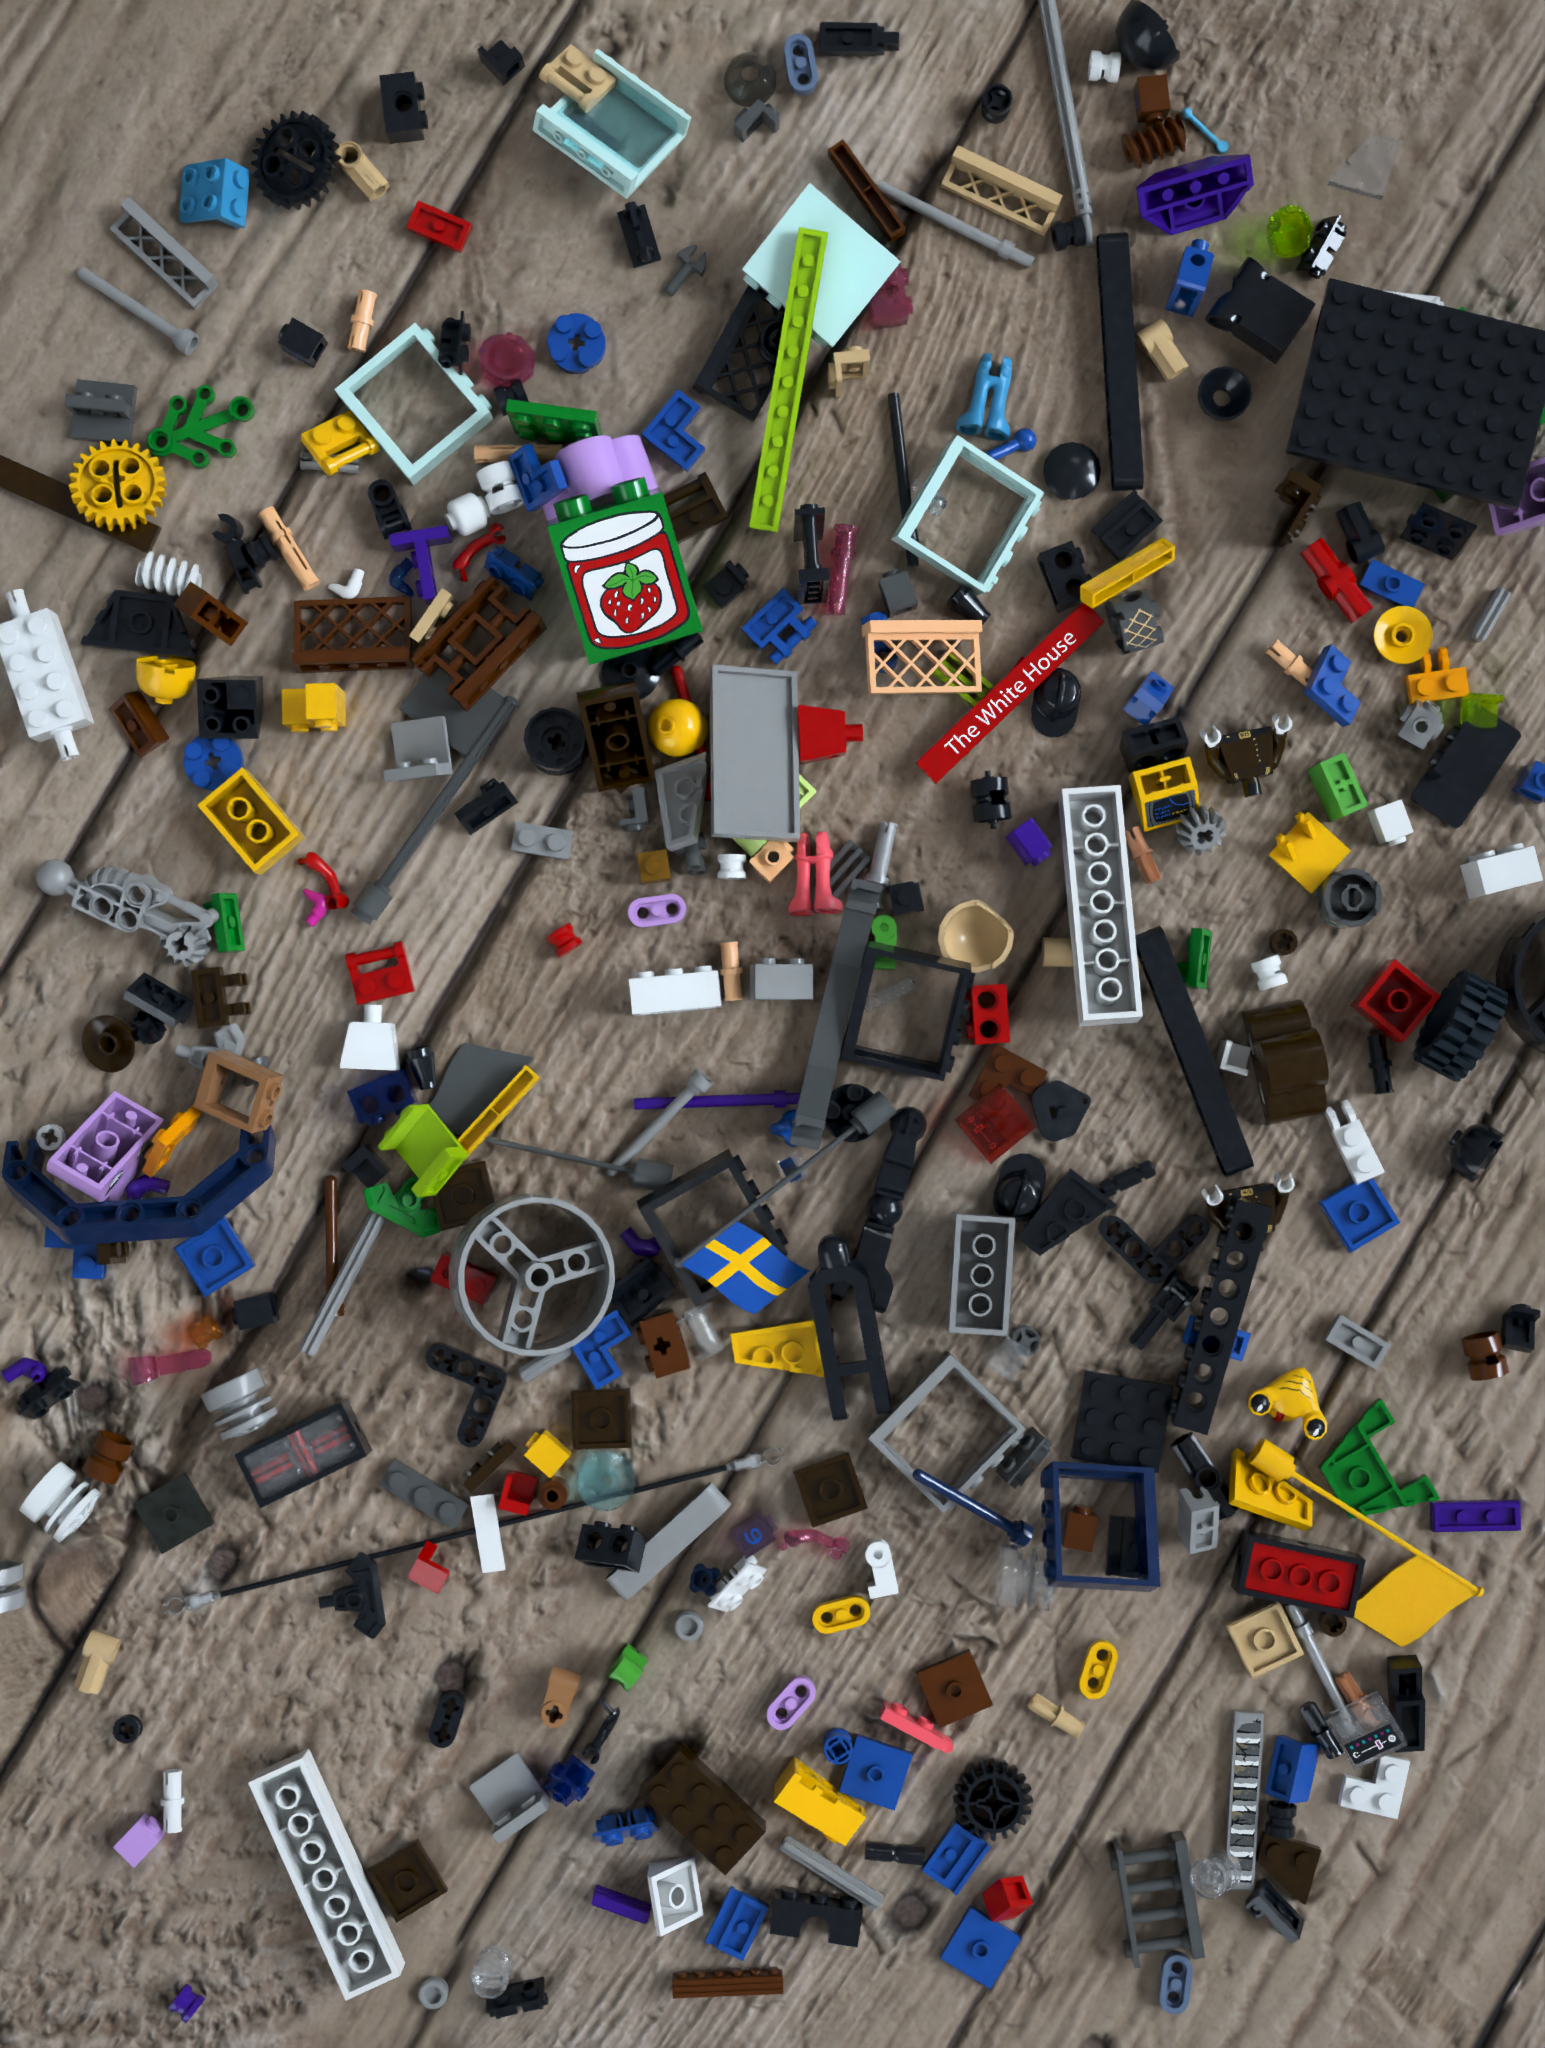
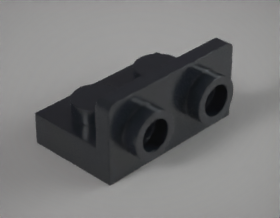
[123,972,194,1028]

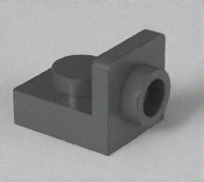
[618,787,650,832]

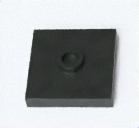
[133,1472,215,1554]

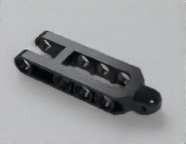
[808,1234,892,1421]

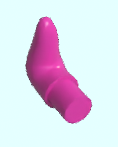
[303,888,328,927]

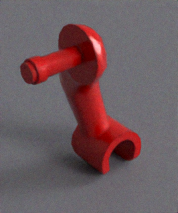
[452,523,506,582]
[297,852,349,910]

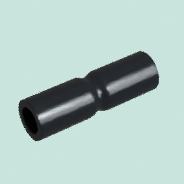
[865,1841,925,1866]

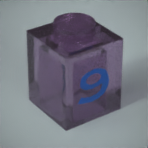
[731,1510,778,1559]

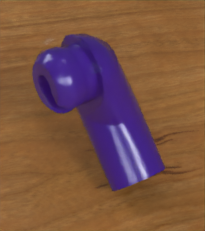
[125,1175,170,1200]
[619,1226,662,1257]
[1,1357,47,1383]

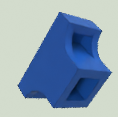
[1123,670,1175,725]

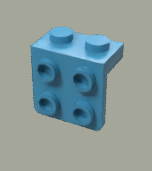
[179,158,250,229]

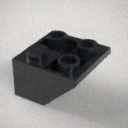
[196,676,264,739]

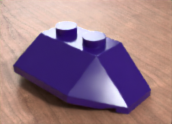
[1136,154,1254,235]

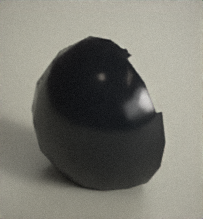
[1116,0,1180,72]

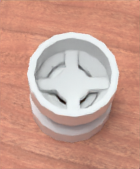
[1088,50,1121,83]
[1251,954,1288,991]

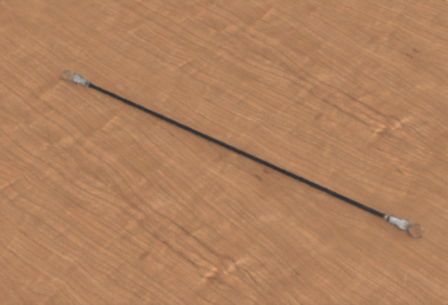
[162,1447,785,1615]

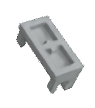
[1177,1487,1220,1555]

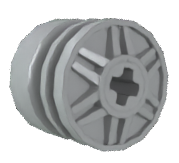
[200,1367,279,1441]

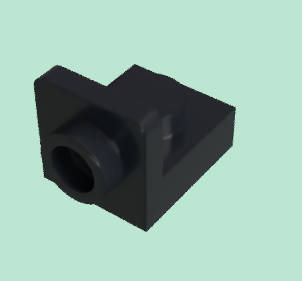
[703,560,749,609]

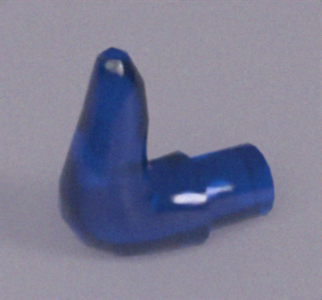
[388,557,414,597]

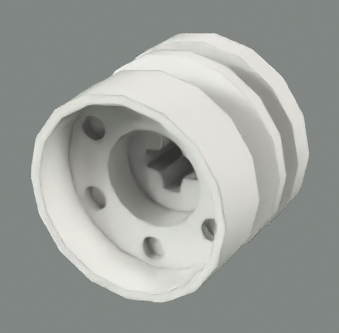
[19,1461,101,1542]

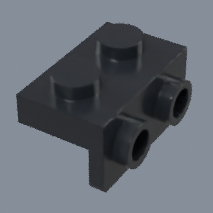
[611,1257,678,1327]

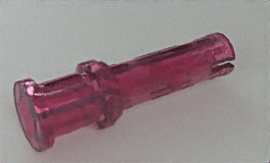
[826,524,860,615]

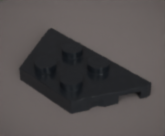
[81,590,195,659]

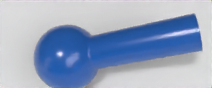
[986,428,1037,460]

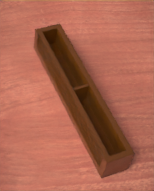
[828,139,906,244]
[672,1967,783,1999]

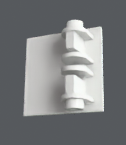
[707,1554,768,1612]

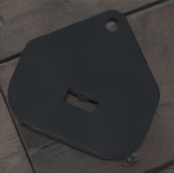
[1031,1080,1091,1141]

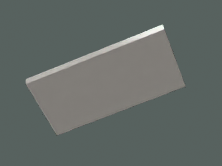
[710,664,800,842]

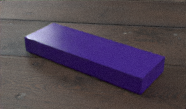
[1430,1499,1521,1532]

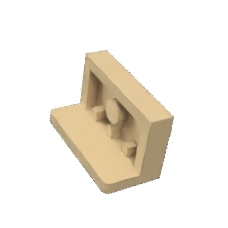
[827,346,870,397]

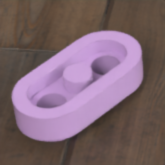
[628,894,687,928]
[767,1675,816,1730]

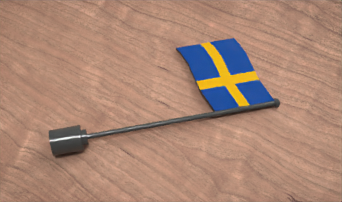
[673,1091,896,1314]

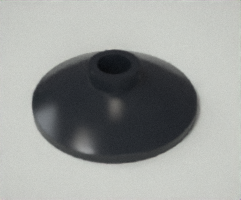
[602,648,660,700]

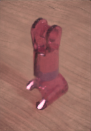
[128,1349,212,1385]

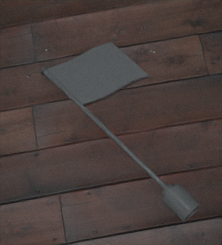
[429,1043,674,1191]

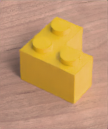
[281,683,346,733]

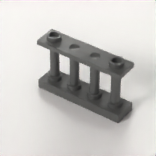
[1109,1831,1205,1969]

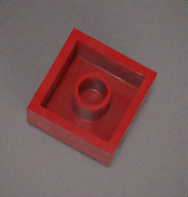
[1350,959,1441,1042]

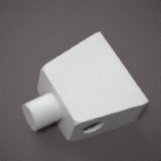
[340,1005,400,1071]

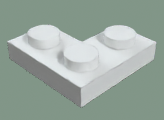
[1337,1753,1410,1819]

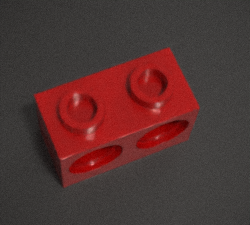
[964,984,1010,1045]

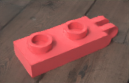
[879,1701,954,1753]

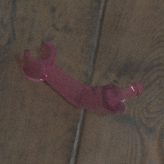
[780,1529,849,1560]

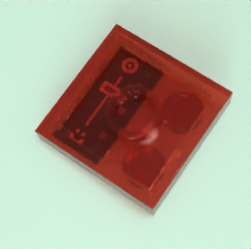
[955,1083,1036,1164]

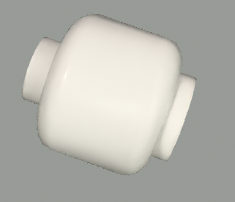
[444,493,490,536]

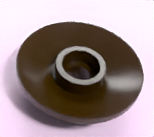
[82,1015,135,1073]

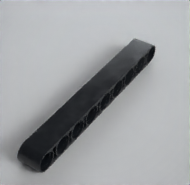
[1096,232,1144,491]
[1135,926,1254,1178]

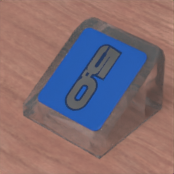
[777,1150,810,1185]

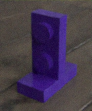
[389,525,452,605]

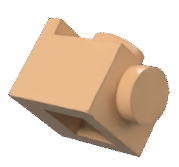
[749,841,794,884]

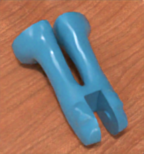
[956,353,1012,441]

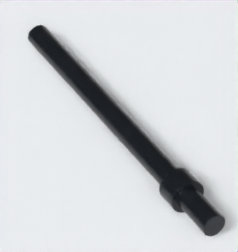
[888,392,919,567]

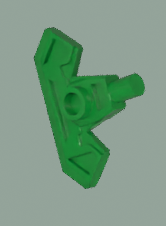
[363,1174,441,1238]

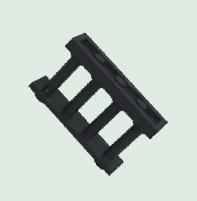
[793,504,830,605]

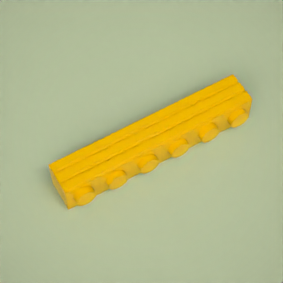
[1080,537,1175,609]
[457,1065,541,1159]

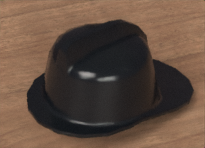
[1031,668,1081,737]
[993,1153,1046,1223]

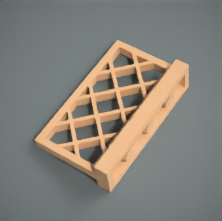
[861,620,982,694]

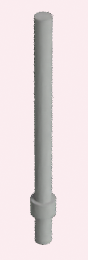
[877,180,1035,268]
[1284,1604,1373,1764]

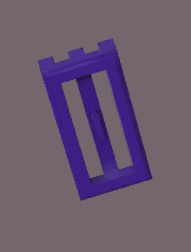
[591,1885,652,1924]

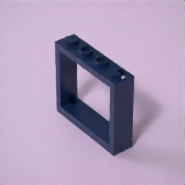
[1040,1461,1160,1592]

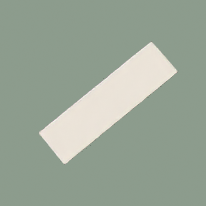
[470,1494,506,1573]

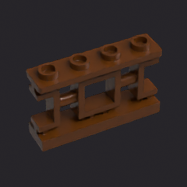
[411,576,547,712]

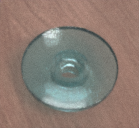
[577,1451,635,1511]

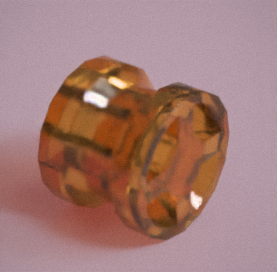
[186,1313,223,1350]

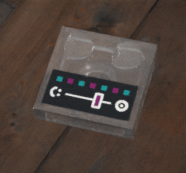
[1324,1691,1407,1770]

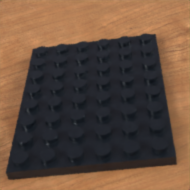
[1286,278,1545,510]

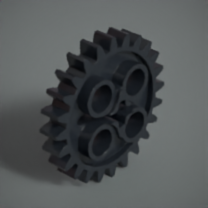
[251,111,341,210]

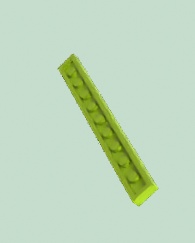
[749,227,828,533]

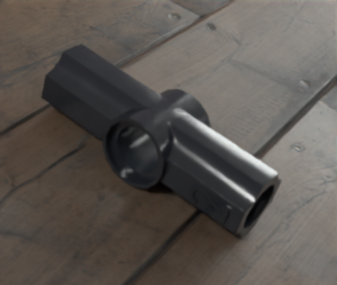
[1170,1432,1239,1521]

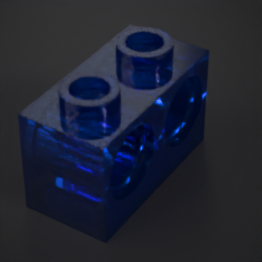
[347,1070,418,1127]

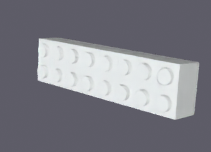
[1058,785,1143,1027]
[248,1748,405,2001]

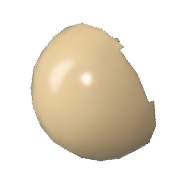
[938,899,1014,973]

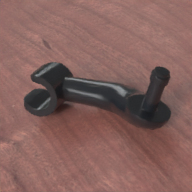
[582,1698,620,1764]

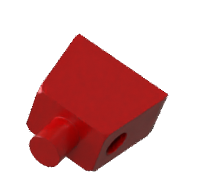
[798,705,863,764]

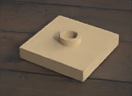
[1225,1601,1304,1680]

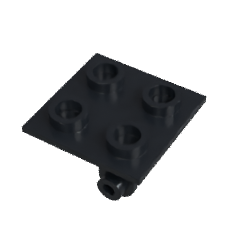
[1399,502,1477,560]

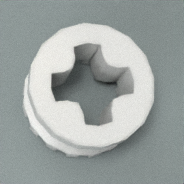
[36,1124,67,1151]

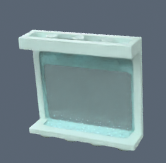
[532,49,691,199]

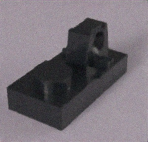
[454,778,518,835]
[1245,1877,1304,1944]

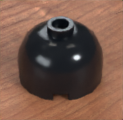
[1449,1124,1506,1183]

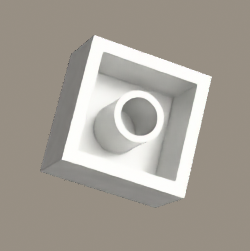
[1460,843,1543,899]

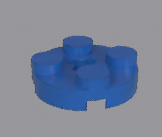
[547,313,606,374]
[183,736,244,791]

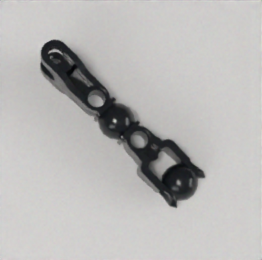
[831,1106,927,1314]

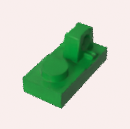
[203,893,245,953]
[1176,928,1212,989]

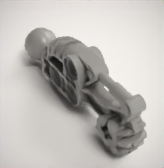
[36,859,219,967]

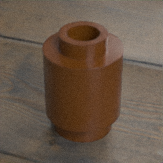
[538,1476,570,1510]

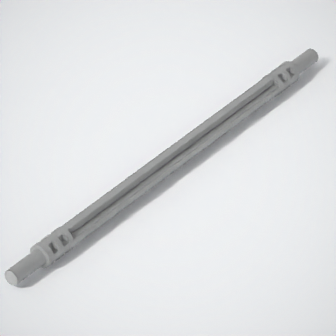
[1038,0,1095,247]

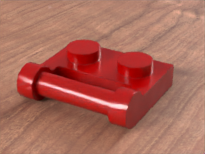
[345,941,416,1005]

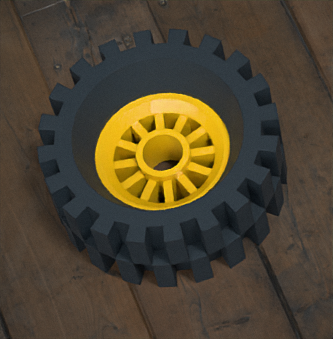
[1413,970,1508,1082]

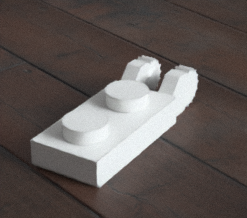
[1324,1099,1385,1185]

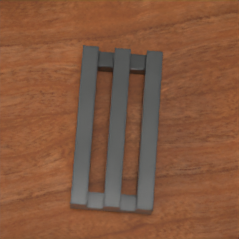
[811,839,872,898]

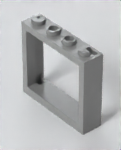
[867,1351,1026,1513]

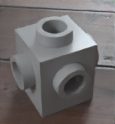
[1397,699,1444,750]

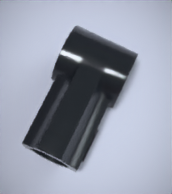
[1335,501,1385,565]

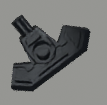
[319,1552,386,1639]

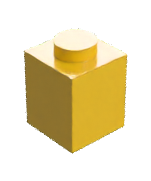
[524,1429,572,1478]

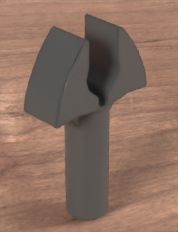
[664,245,706,296]

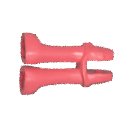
[788,831,843,916]

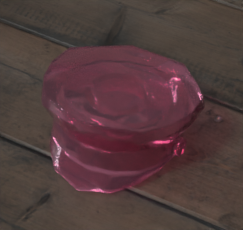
[478,332,536,387]

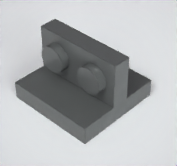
[65,379,138,446]

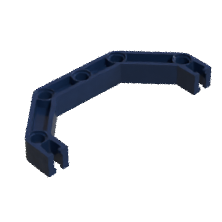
[2,1124,276,1245]

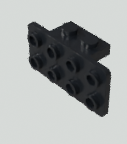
[1411,704,1521,828]

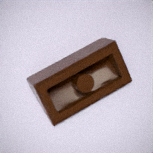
[109,691,169,758]

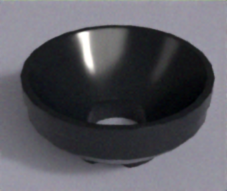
[1198,366,1252,421]

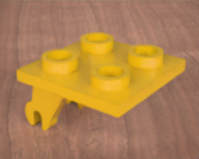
[1268,811,1351,894]

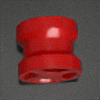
[546,923,583,958]

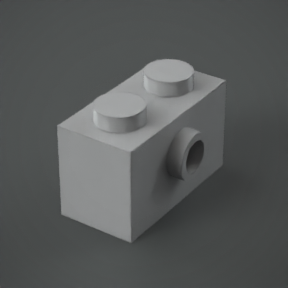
[750,958,813,1000]

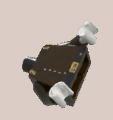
[1199,713,1292,798]
[1201,1173,1295,1251]

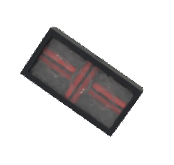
[234,1398,373,1508]

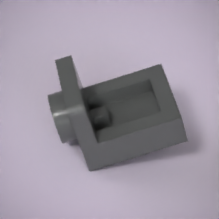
[734,99,780,142]

